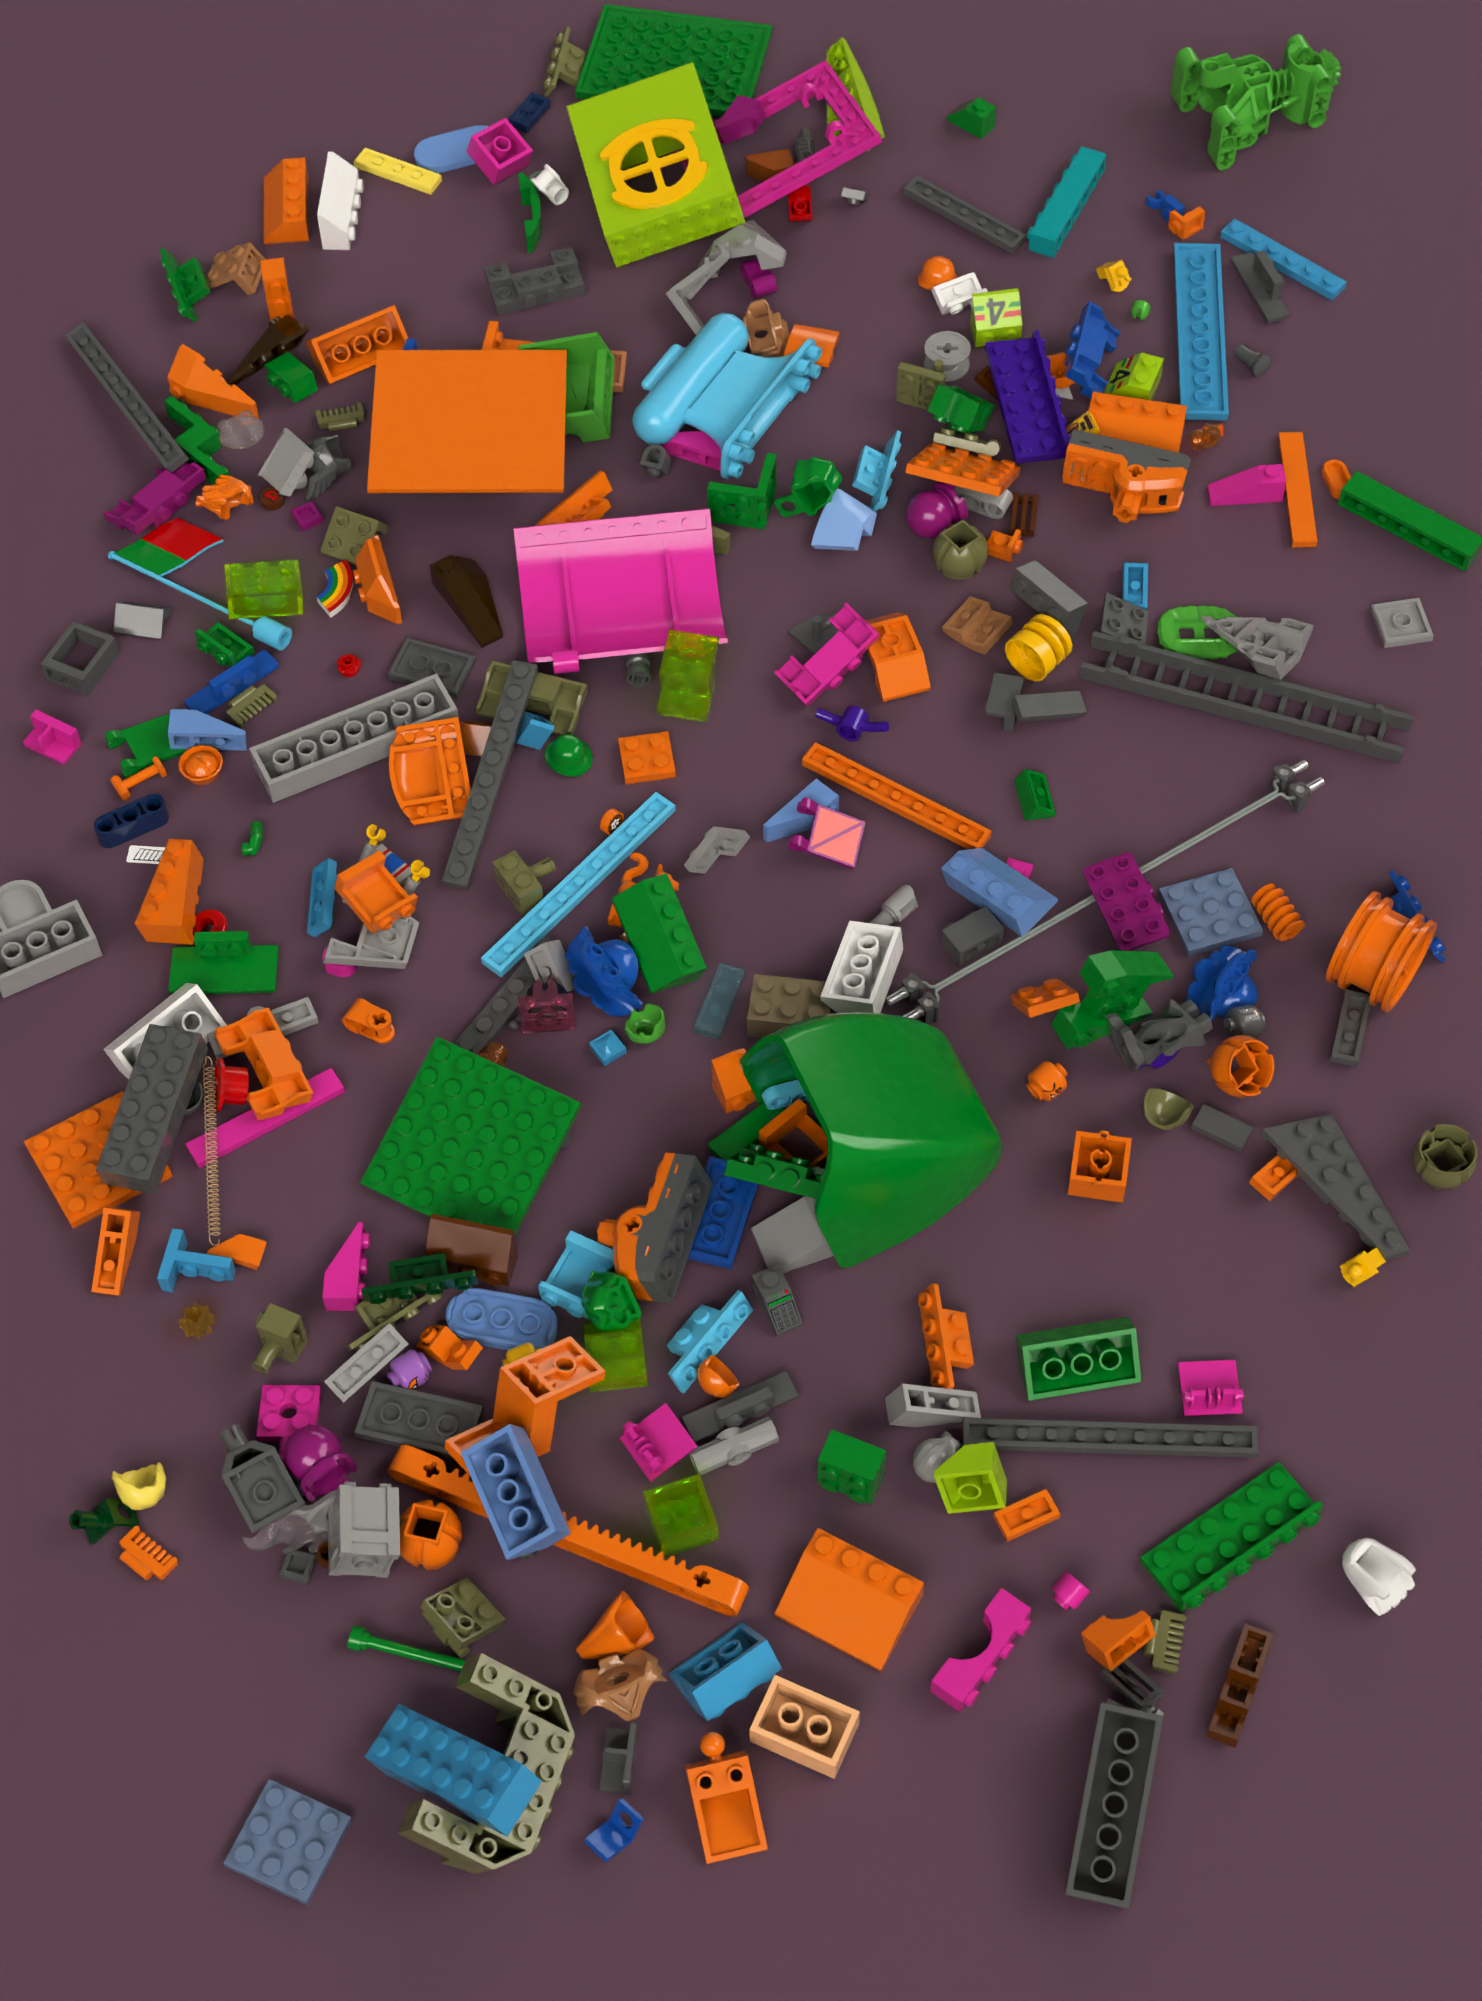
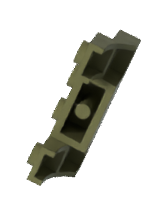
[476,661,588,735]

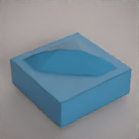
[589,1030,627,1066]

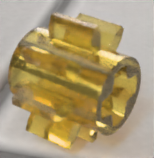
[178,1302,216,1340]

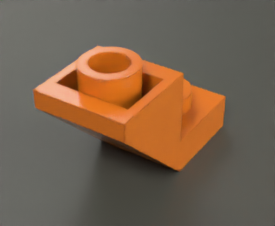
[415,1325,483,1370]

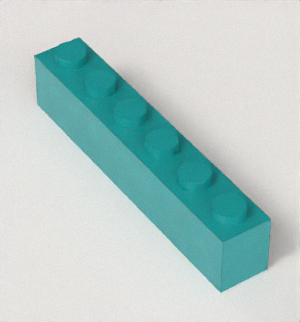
[1027,146,1107,258]

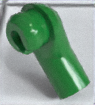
[241,821,263,857]

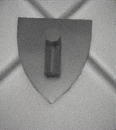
[788,614,838,655]

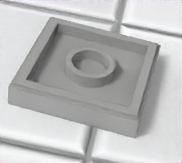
[1370,598,1434,648]

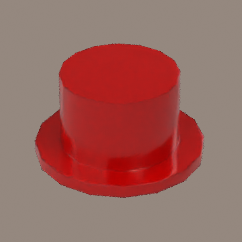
[212,1057,249,1112]

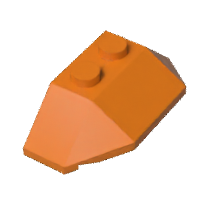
[353,535,402,624]

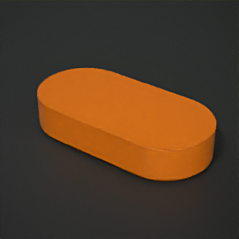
[1322,459,1351,500]

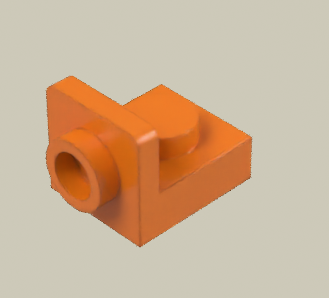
[1168,206,1205,240]
[987,529,1023,563]

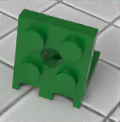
[707,453,777,530]

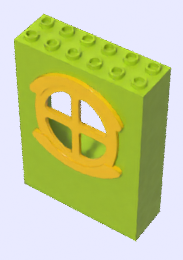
[567,62,746,267]

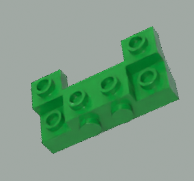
[724,1143,826,1199]

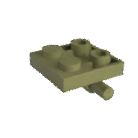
[896,359,946,410]
[420,1577,506,1658]

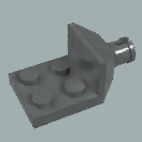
[219,1423,305,1534]

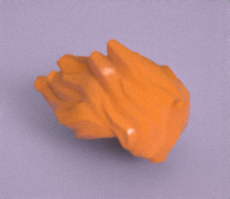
[195,474,253,520]

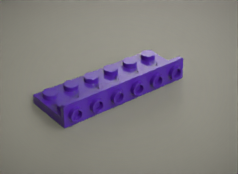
[984,330,1071,464]

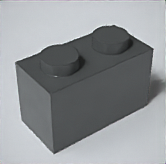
[941,906,1004,967]

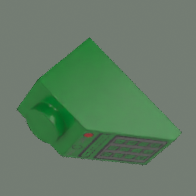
[946,97,996,139]

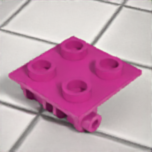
[1178,1360,1243,1416]
[620,1403,698,1482]

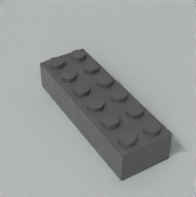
[96,1024,208,1194]
[1065,1702,1163,1910]

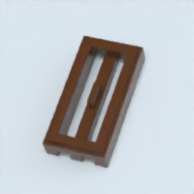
[1010,492,1038,537]

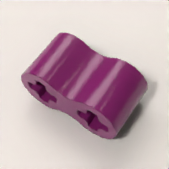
[740,258,777,298]

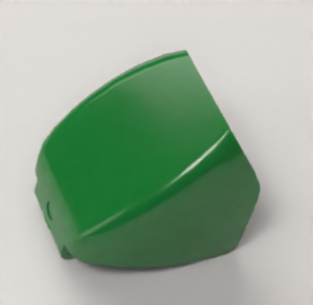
[740,1012,1003,1268]

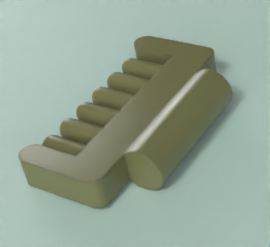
[315,402,365,432]
[227,684,277,728]
[1143,1610,1187,1674]

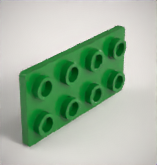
[168,931,279,995]

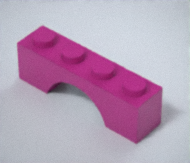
[930,1588,1032,1713]

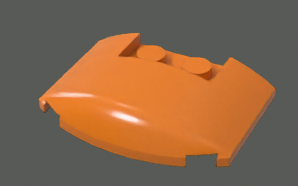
[389,717,471,826]

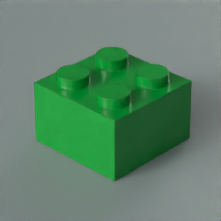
[817,1429,887,1504]

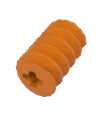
[1251,883,1306,941]

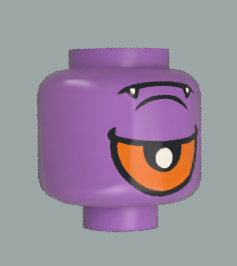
[387,1350,432,1390]

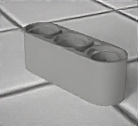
[953,486,1013,519]

